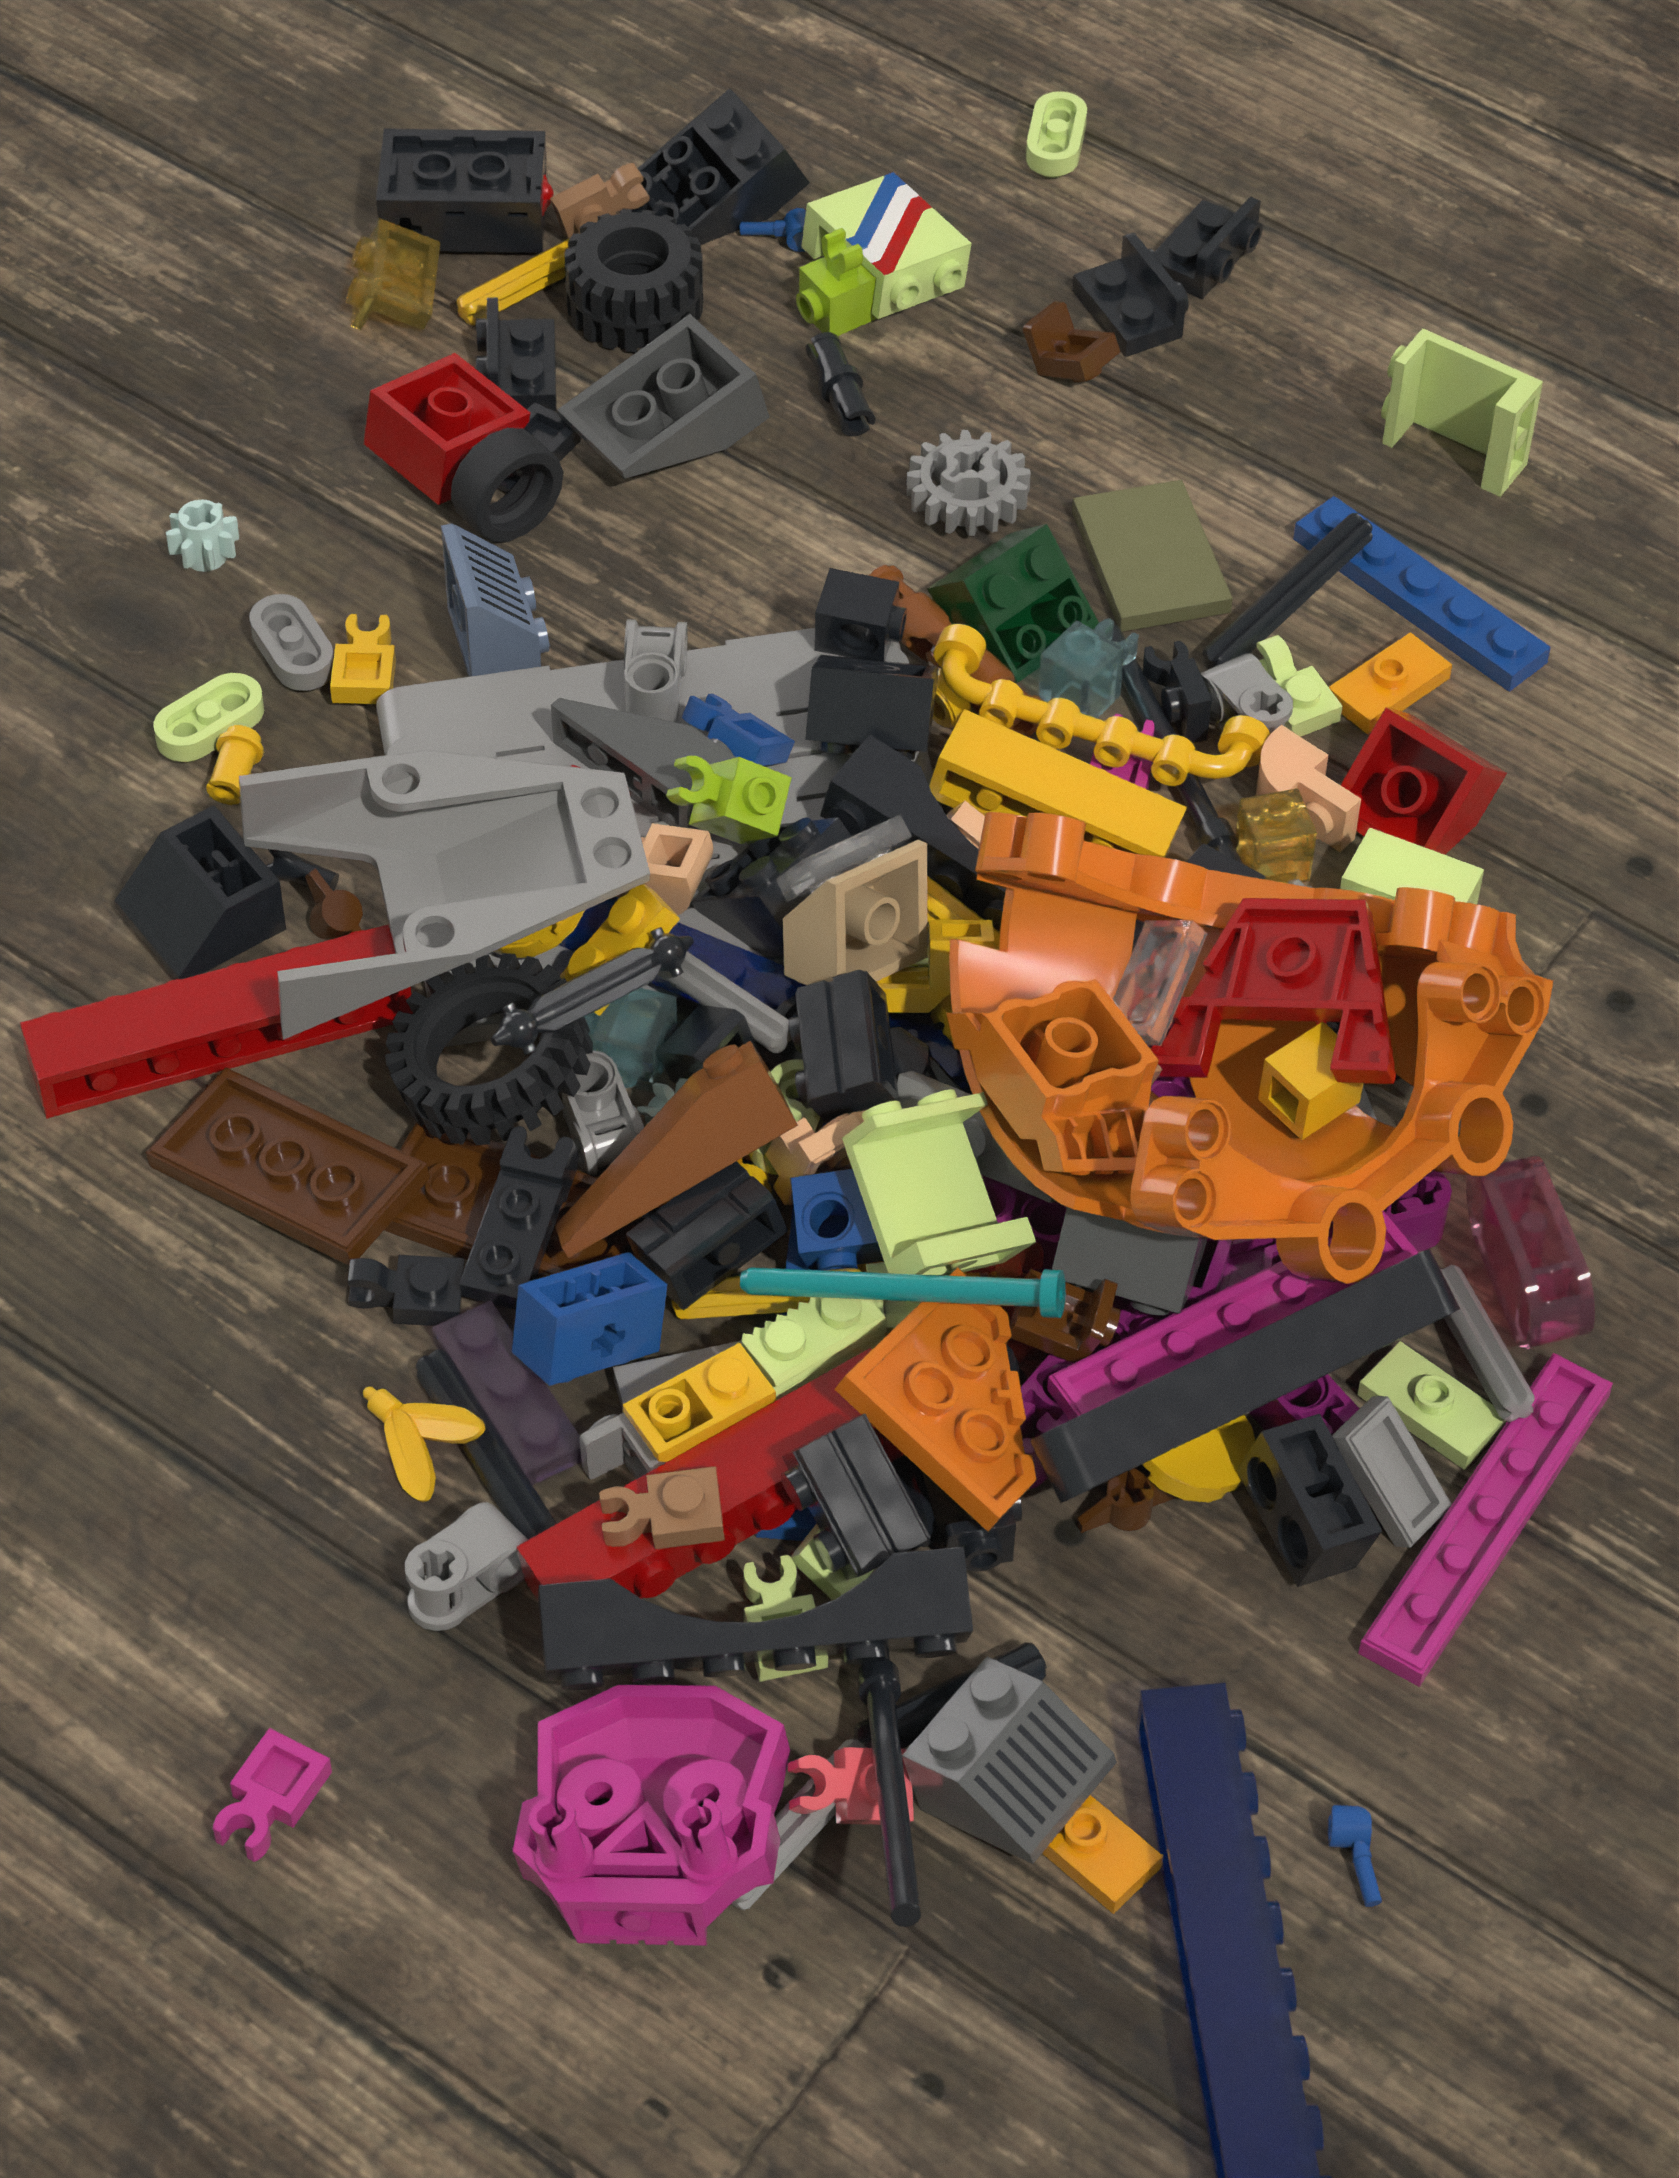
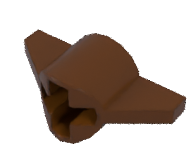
[305,868,363,940]
[1077,1468,1178,1533]

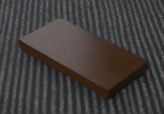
[146,1067,430,1266]
[384,1122,640,1279]

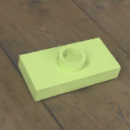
[1357,1341,1506,1470]

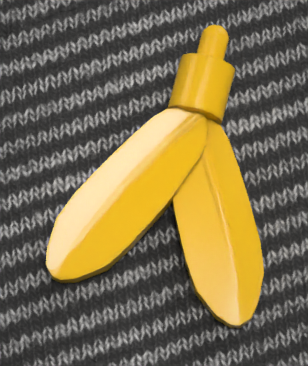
[363,1386,485,1502]

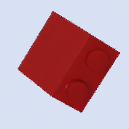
[364,353,531,505]
[1341,707,1507,855]

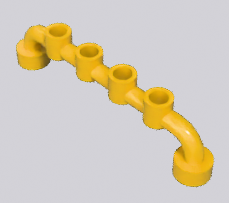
[934,624,1270,786]

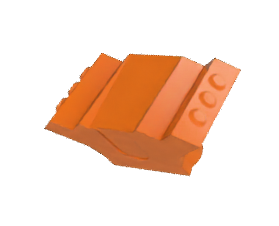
[946,979,1159,1175]

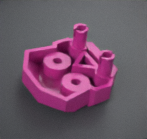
[513,1685,790,1946]

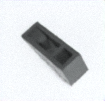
[551,698,736,830]

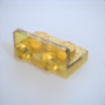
[346,218,440,330]

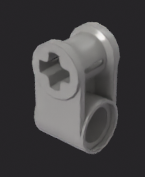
[624,619,688,722]
[1201,653,1293,764]
[561,1050,644,1176]
[405,1502,528,1631]

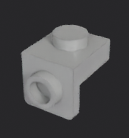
[579,1413,666,1479]

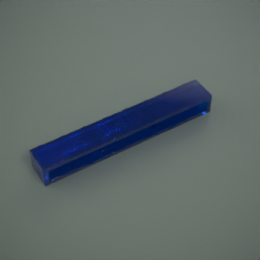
[1136,1683,1332,2178]

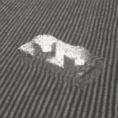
[776,815,912,902]
[1113,920,1208,1046]

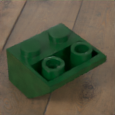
[927,524,1101,683]

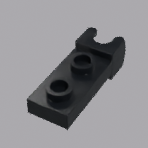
[459,1126,578,1309]

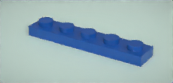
[1293,496,1551,692]

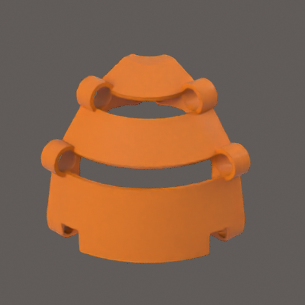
[949,812,1553,1284]

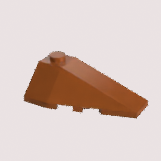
[555,1041,798,1258]

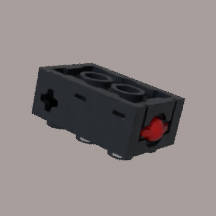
[376,129,554,253]

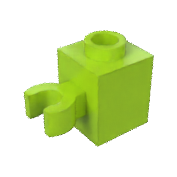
[796,228,877,336]
[666,756,792,844]

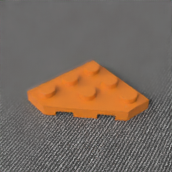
[834,1267,1036,1531]

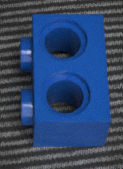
[791,1169,884,1270]

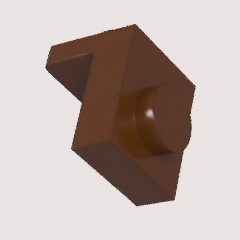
[1023,301,1121,382]
[1010,1269,1121,1363]

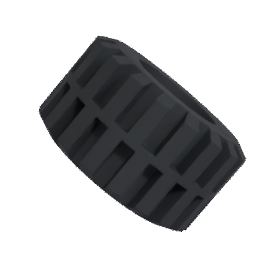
[564,209,703,352]

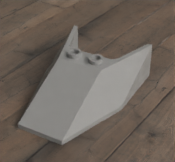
[239,750,650,1040]

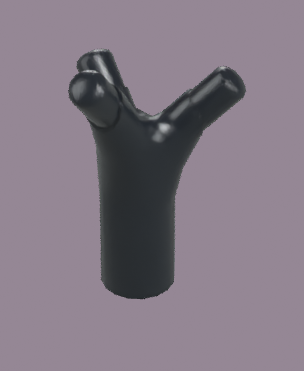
[266,849,339,891]

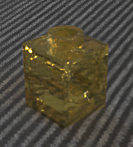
[1235,788,1317,883]

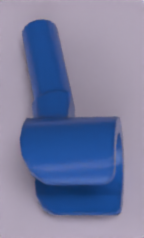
[740,208,806,252]
[1328,1805,1382,1907]

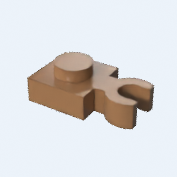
[550,163,650,239]
[599,1466,725,1549]

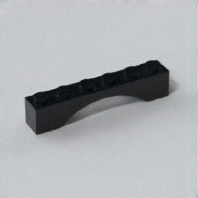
[820,734,1179,967]
[538,1547,973,1691]

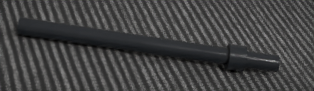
[1099,625,1244,864]
[857,1650,921,1927]

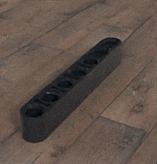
[1030,1249,1460,1504]

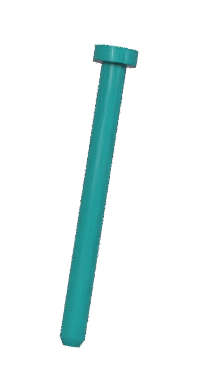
[740,1267,1066,1318]

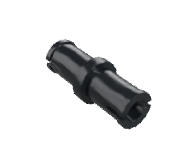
[806,332,876,437]

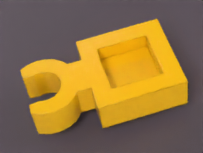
[330,614,396,704]

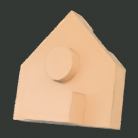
[765,1110,866,1206]

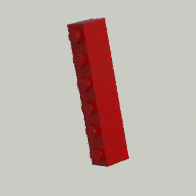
[20,924,413,1119]
[516,1348,903,1600]

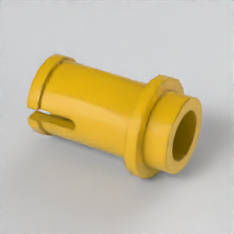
[206,725,264,805]

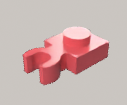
[788,1747,914,1825]

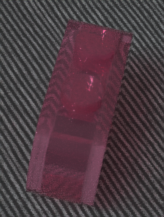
[1466,1155,1595,1349]

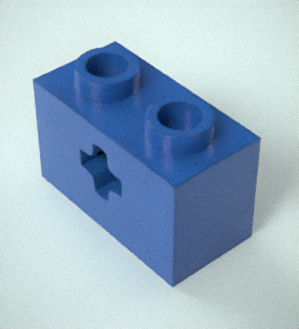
[512,1252,667,1386]

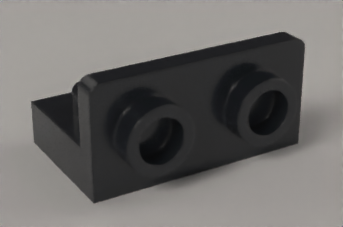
[1155,196,1263,300]
[1072,232,1189,358]
[476,297,557,411]

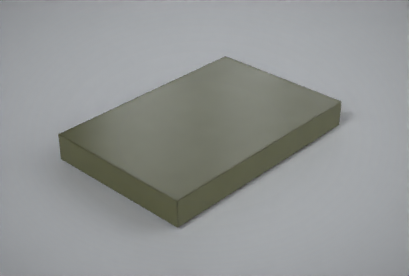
[1072,479,1233,632]

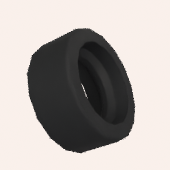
[451,428,563,542]

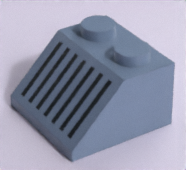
[441,523,549,677]

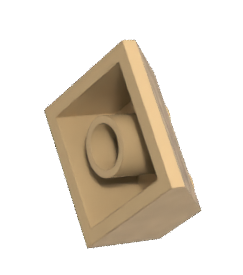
[783,840,928,985]

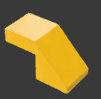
[876,920,994,1013]

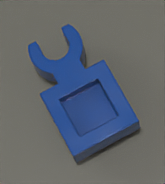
[682,693,795,766]

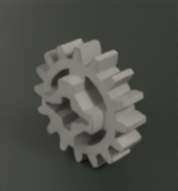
[906,430,1031,536]

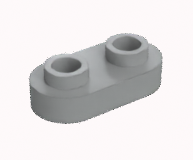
[249,594,334,691]

